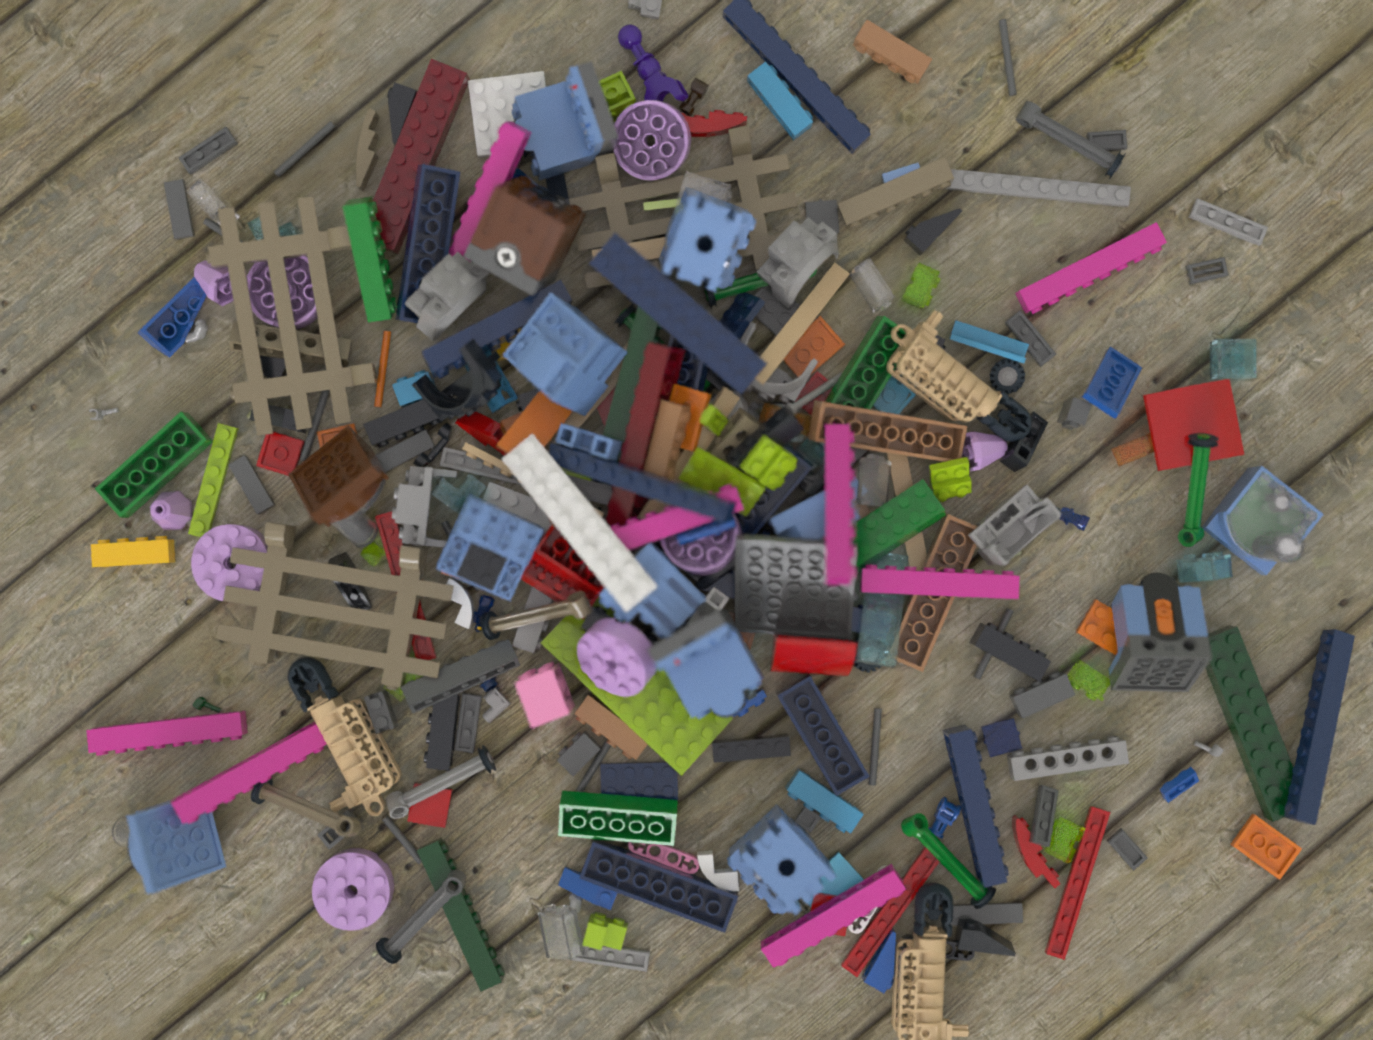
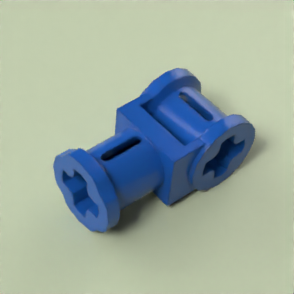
[928,797,961,838]

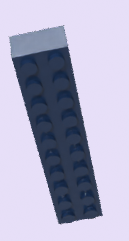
[589,233,767,394]

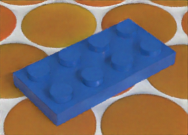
[1082,346,1142,419]

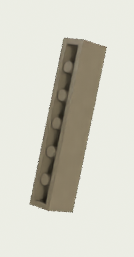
[837,157,954,229]

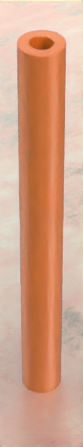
[374,331,391,408]

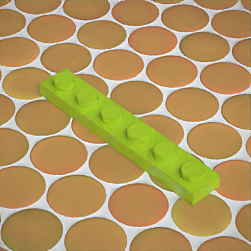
[188,423,239,537]

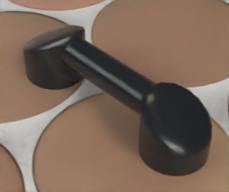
[413,423,452,467]

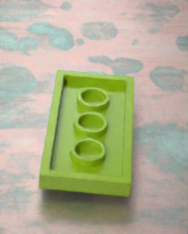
[678,447,766,517]

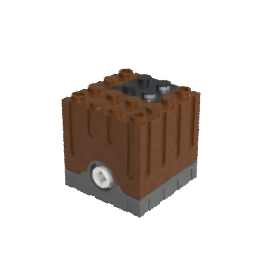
[463,176,586,296]

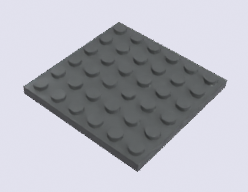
[735,534,857,640]

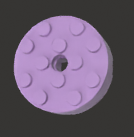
[613,100,691,180]
[247,256,318,329]
[661,514,742,575]
[191,524,268,601]
[577,618,657,697]
[312,848,394,931]

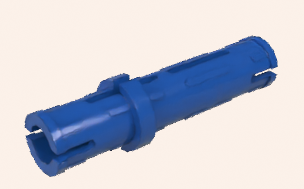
[676,516,737,546]

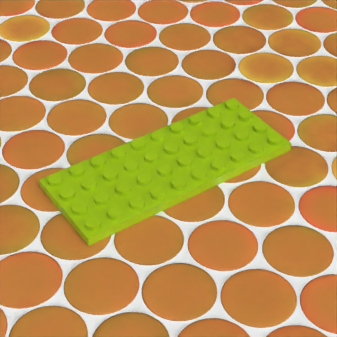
[540,596,733,776]

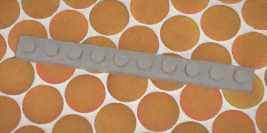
[938,169,1131,207]
[440,447,613,505]

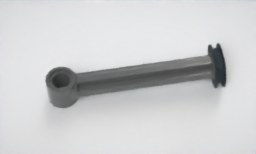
[1015,101,1126,179]
[376,870,466,964]

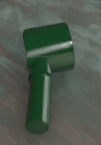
[192,697,221,713]

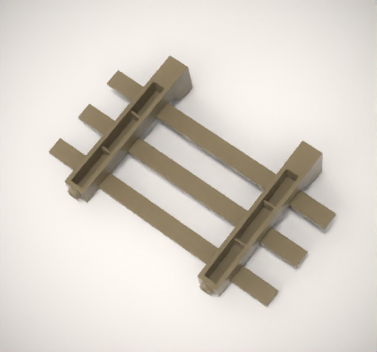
[569,126,798,302]
[206,196,378,436]
[216,522,454,690]

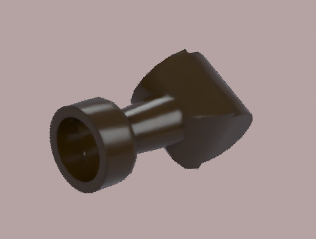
[679,77,709,116]

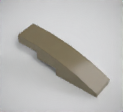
[356,108,379,192]

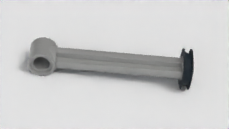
[386,745,496,819]

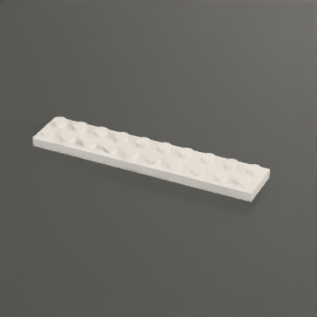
[502,434,658,612]

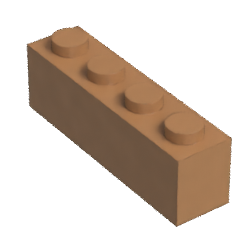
[853,20,932,84]
[644,400,691,480]
[574,694,648,760]

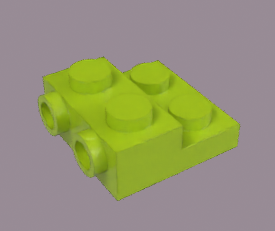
[599,71,637,123]
[740,435,797,491]
[929,457,972,502]

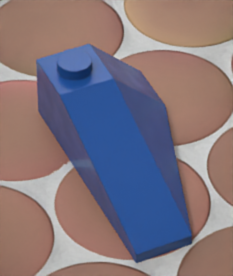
[138,277,207,358]

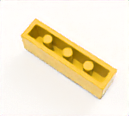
[91,536,175,567]

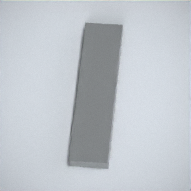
[1188,198,1268,246]
[571,939,650,972]

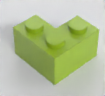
[582,912,628,950]

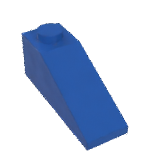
[558,867,617,910]
[862,928,896,993]

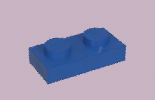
[733,688,767,717]
[1160,767,1199,803]

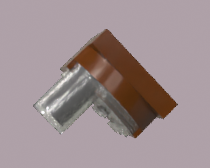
[288,425,389,548]

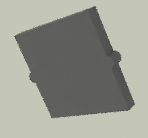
[805,199,839,234]

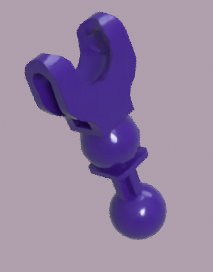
[618,24,688,102]

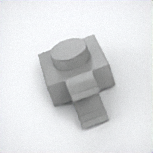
[628,0,662,20]

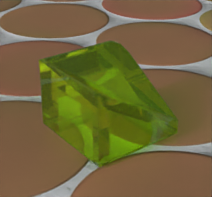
[360,540,385,566]

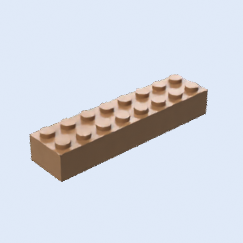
[808,400,967,462]
[885,514,977,672]

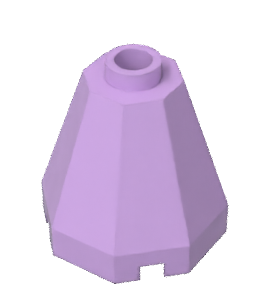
[194,261,234,306]
[961,432,1007,472]
[150,491,193,530]

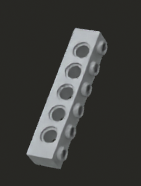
[1007,736,1129,781]

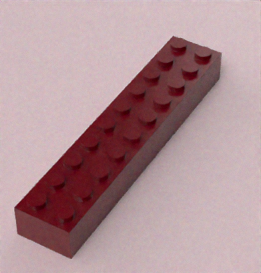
[373,58,470,255]
[604,342,685,527]

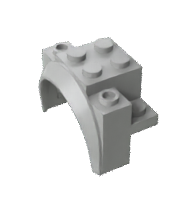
[756,217,839,308]
[405,252,490,341]
[740,322,818,404]
[392,466,458,547]
[968,485,1061,565]

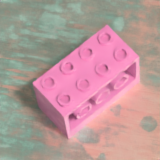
[515,661,575,728]

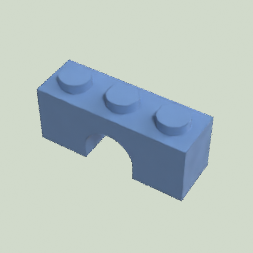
[556,423,622,460]

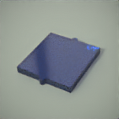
[981,718,1022,758]

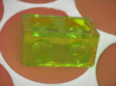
[1067,659,1110,702]

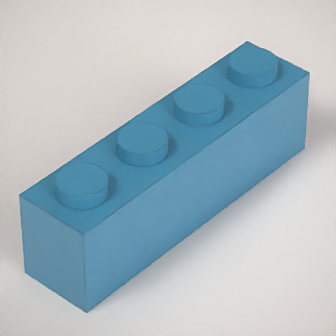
[747,61,813,141]
[786,768,864,833]

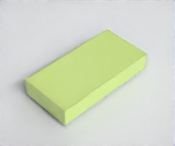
[643,199,681,210]

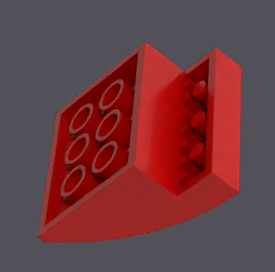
[1143,379,1245,471]
[520,525,605,620]
[770,634,857,677]

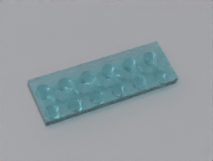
[856,553,909,668]

